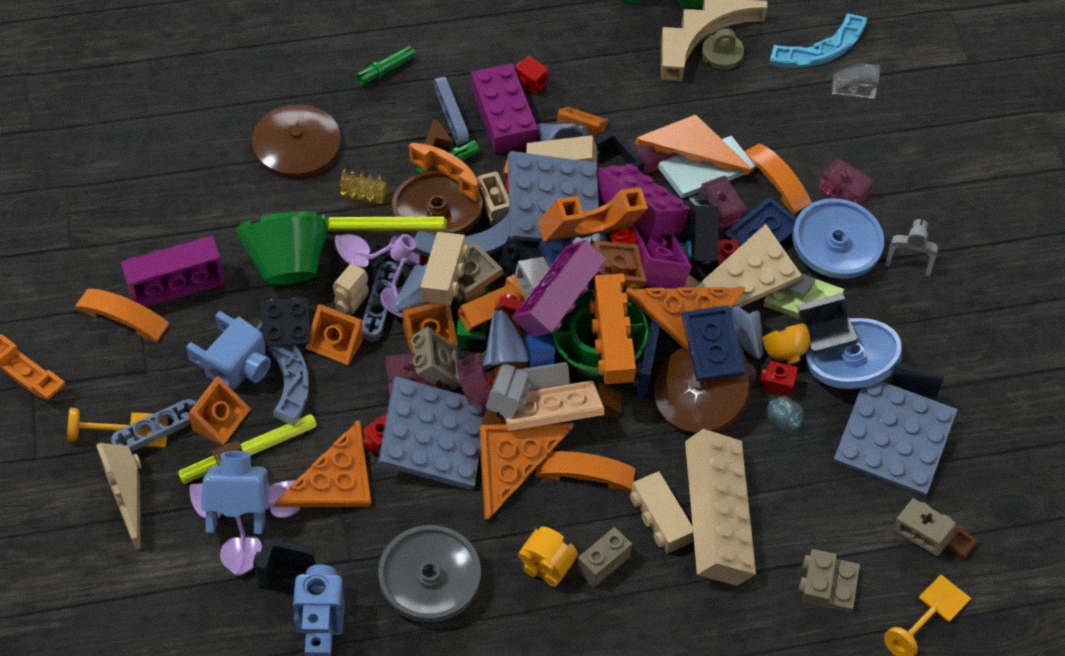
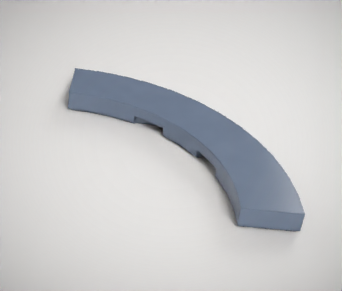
[412,213,510,257]
[256,321,309,426]

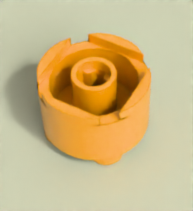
[518,527,578,587]

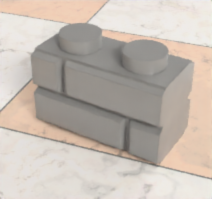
[486,363,530,418]

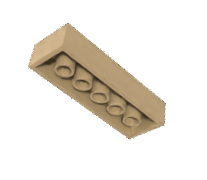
[685,429,756,586]

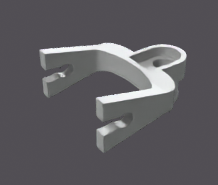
[885,219,938,276]

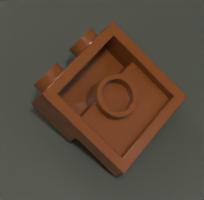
[592,241,647,292]

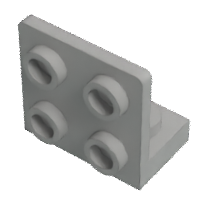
[521,362,570,391]

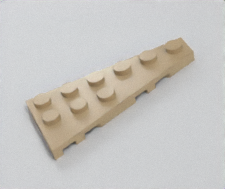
[695,224,802,308]

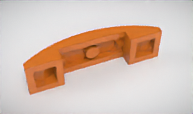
[409,143,479,202]
[744,144,812,215]
[75,289,169,343]
[0,334,66,400]
[535,451,636,492]

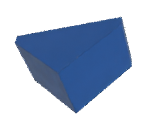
[524,330,556,368]

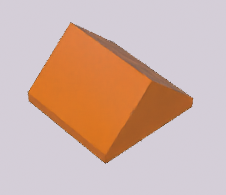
[557,107,609,138]
[403,303,457,356]
[305,304,364,365]
[189,376,251,445]

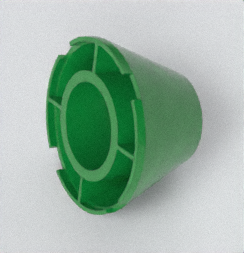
[236,211,330,285]
[552,289,648,382]

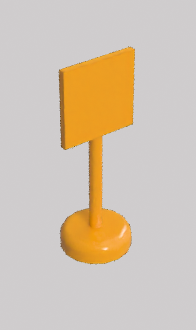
[67,408,168,448]
[884,575,971,656]

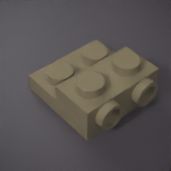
[454,242,503,304]
[411,327,462,389]
[798,549,860,613]

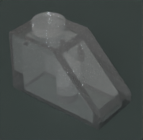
[832,63,880,98]

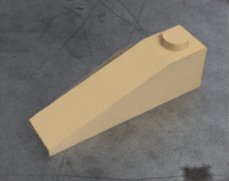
[96,443,142,550]

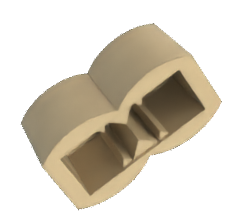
[333,263,369,316]

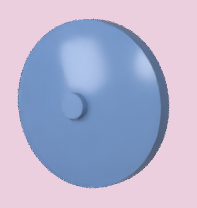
[792,198,884,279]
[806,318,902,389]

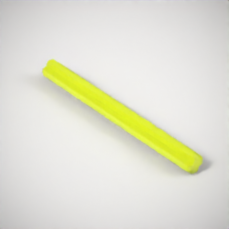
[322,217,447,231]
[178,414,316,484]

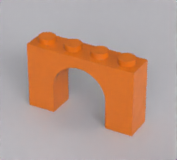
[538,187,648,241]
[457,283,527,383]

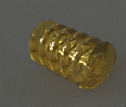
[339,168,389,204]

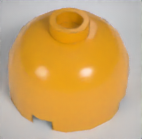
[762,324,810,365]

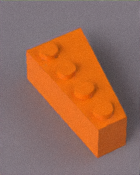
[589,274,636,384]

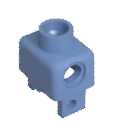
[186,311,271,389]
[201,451,269,534]
[293,564,345,656]

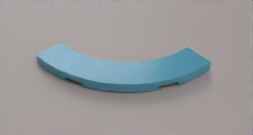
[769,13,867,68]

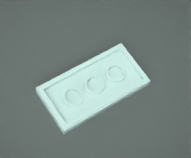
[658,136,755,198]

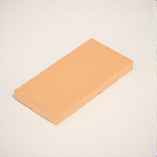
[504,381,604,431]

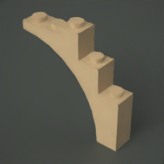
[661,0,767,81]

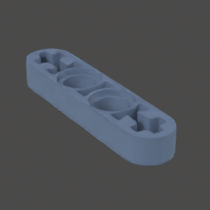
[434,76,469,146]
[363,261,398,342]
[111,399,197,452]

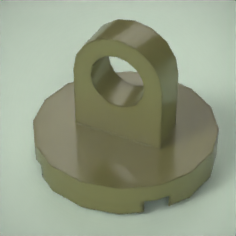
[701,29,744,70]

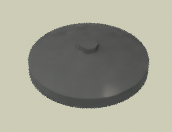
[378,525,481,622]

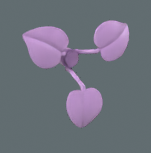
[335,234,420,318]
[190,481,300,576]

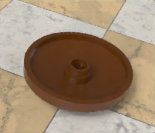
[252,104,341,179]
[392,170,483,237]
[654,347,750,435]

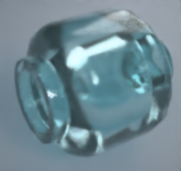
[767,396,804,431]

